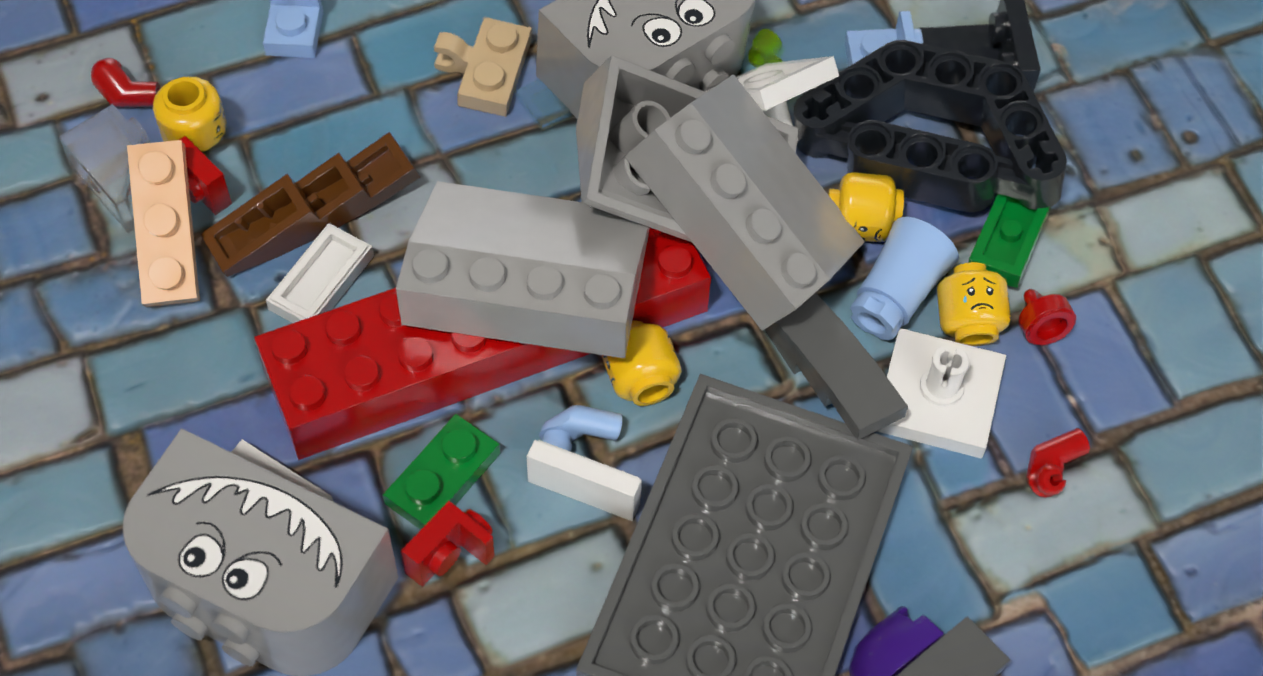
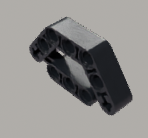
[794,40,1067,212]

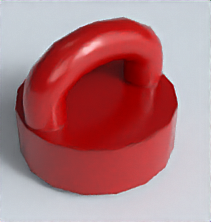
[1018,289,1077,345]

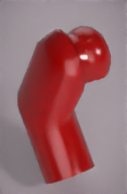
[91,58,160,107]
[1026,428,1090,498]

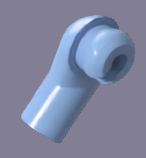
[539,405,622,451]

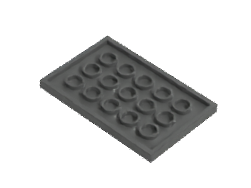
[576,374,913,676]

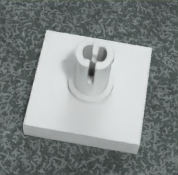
[704,56,839,142]
[877,328,1006,459]

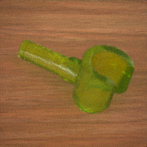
[748,29,783,68]

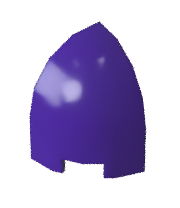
[849,606,944,676]

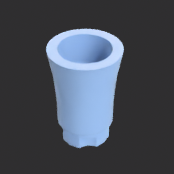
[850,217,959,340]

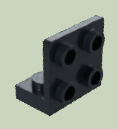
[917,0,1041,93]

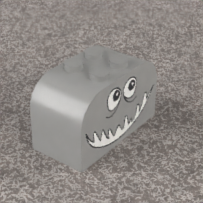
[536,0,755,119]
[123,428,399,676]

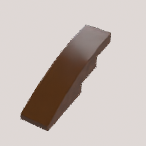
[200,132,421,277]

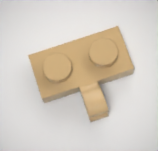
[434,17,532,117]

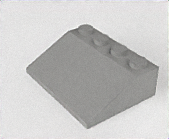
[576,55,799,242]
[625,74,865,330]
[396,181,650,358]

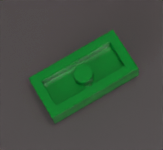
[968,194,1051,288]
[383,414,500,530]

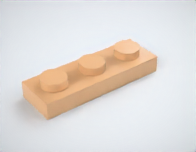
[127,140,200,307]

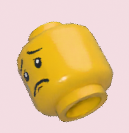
[153,77,227,152]
[828,172,904,242]
[937,262,1010,346]
[602,320,682,406]

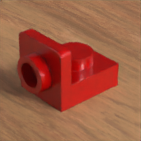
[179,136,232,215]
[401,501,495,587]

